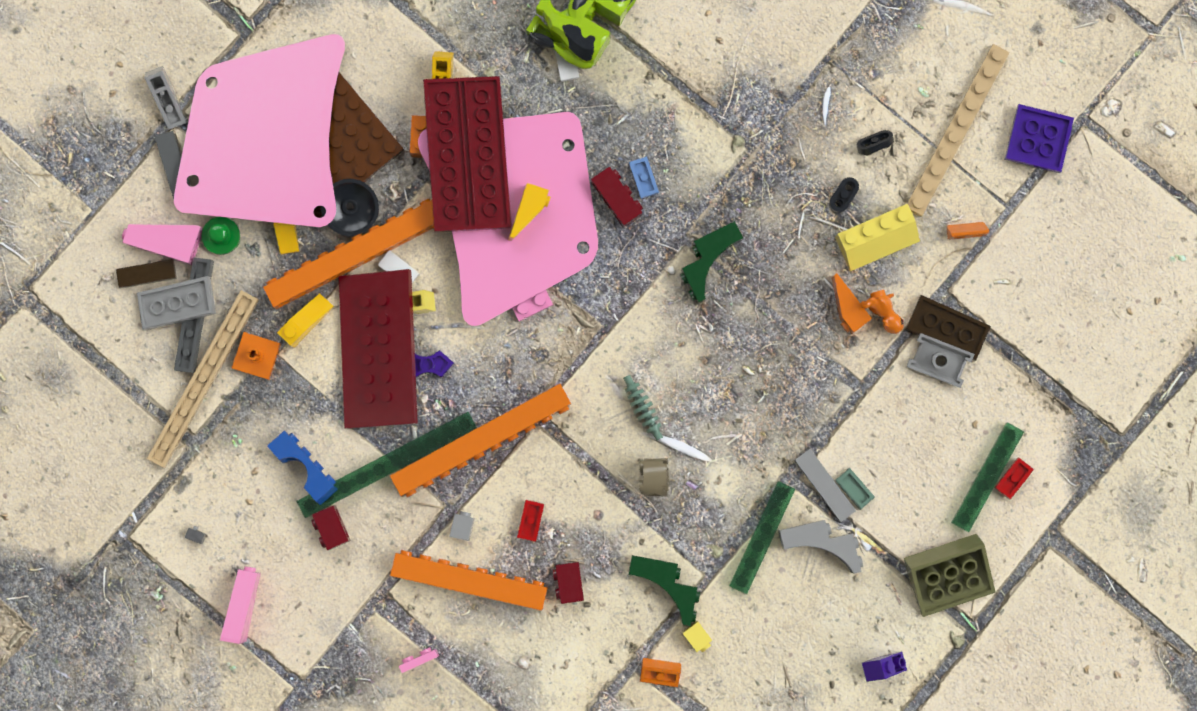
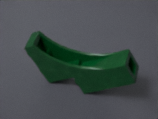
[679,221,743,304]
[628,555,700,626]

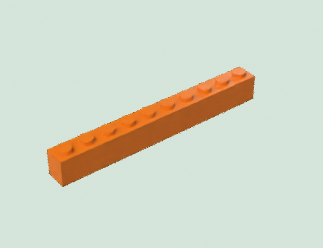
[263,199,434,310]
[390,384,571,498]

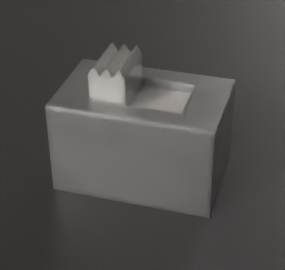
[185,526,207,544]

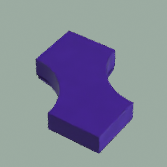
[415,350,454,378]

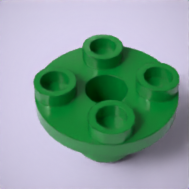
[201,217,240,255]

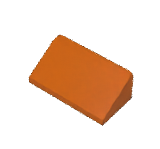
[946,222,989,240]
[640,658,681,687]

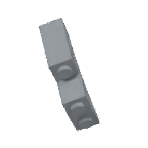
[778,520,863,574]

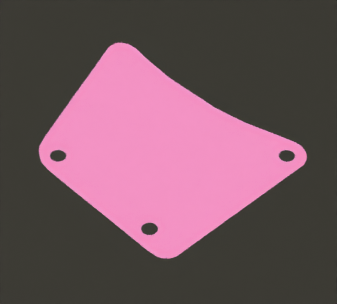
[174,34,345,227]
[418,112,598,326]

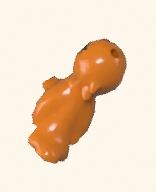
[861,290,904,334]

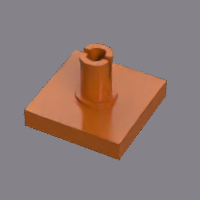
[232,332,281,380]

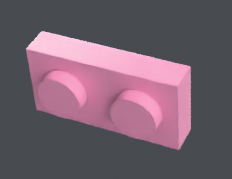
[512,290,553,322]
[399,647,439,673]

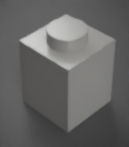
[449,511,475,541]

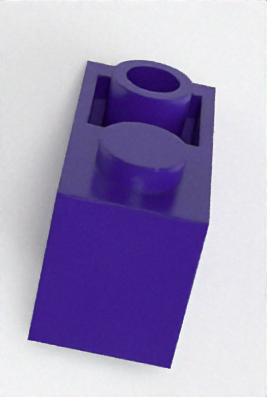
[862,651,907,682]

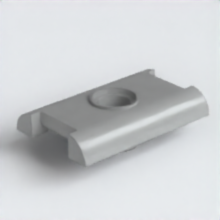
[907,333,975,388]

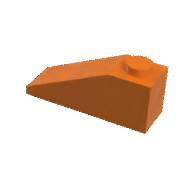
[832,273,872,334]

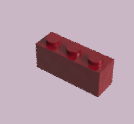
[591,166,643,228]

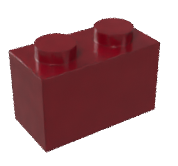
[311,505,351,550]
[552,562,584,604]

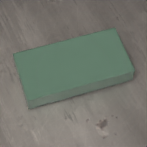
[835,468,875,510]

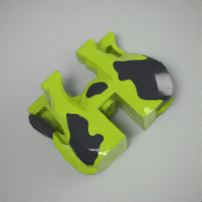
[526,0,636,69]

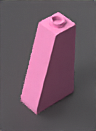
[122,224,203,265]
[220,566,261,644]

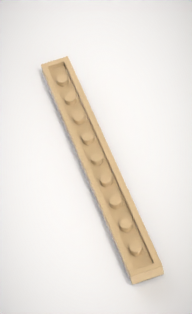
[907,44,1010,217]
[147,290,259,468]

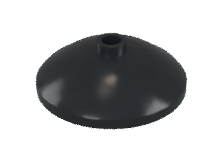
[321,179,379,236]

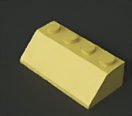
[835,204,920,272]

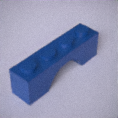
[267,430,338,505]

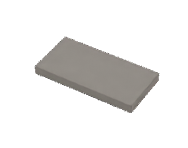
[137,276,216,331]

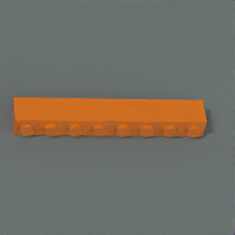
[390,550,548,611]

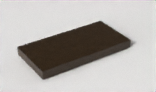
[905,295,991,361]

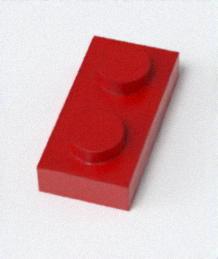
[994,457,1034,500]
[517,500,545,542]

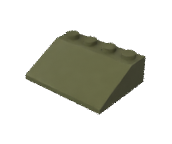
[904,533,996,617]

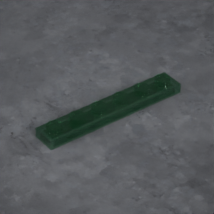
[951,422,1024,532]
[729,481,795,594]

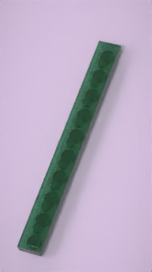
[297,412,477,518]

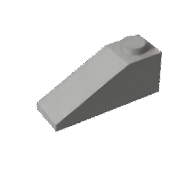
[144,66,186,130]

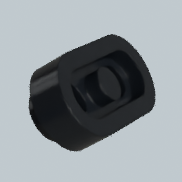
[857,130,894,156]
[829,177,859,213]

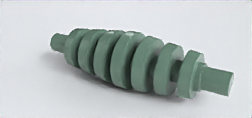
[623,375,663,441]

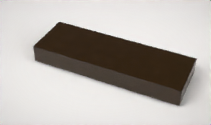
[116,259,177,289]

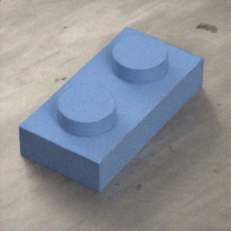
[629,157,659,199]

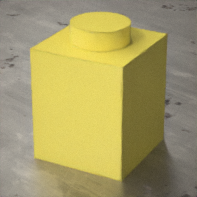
[412,290,436,314]
[682,621,712,652]

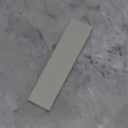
[794,449,856,522]

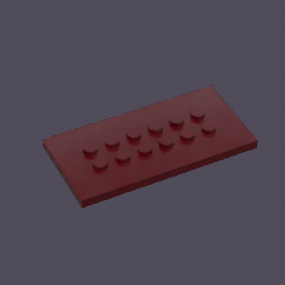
[423,76,511,233]
[339,269,418,429]

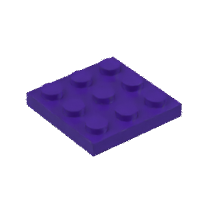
[1004,104,1074,173]

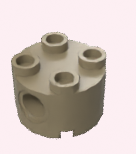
[639,458,669,497]

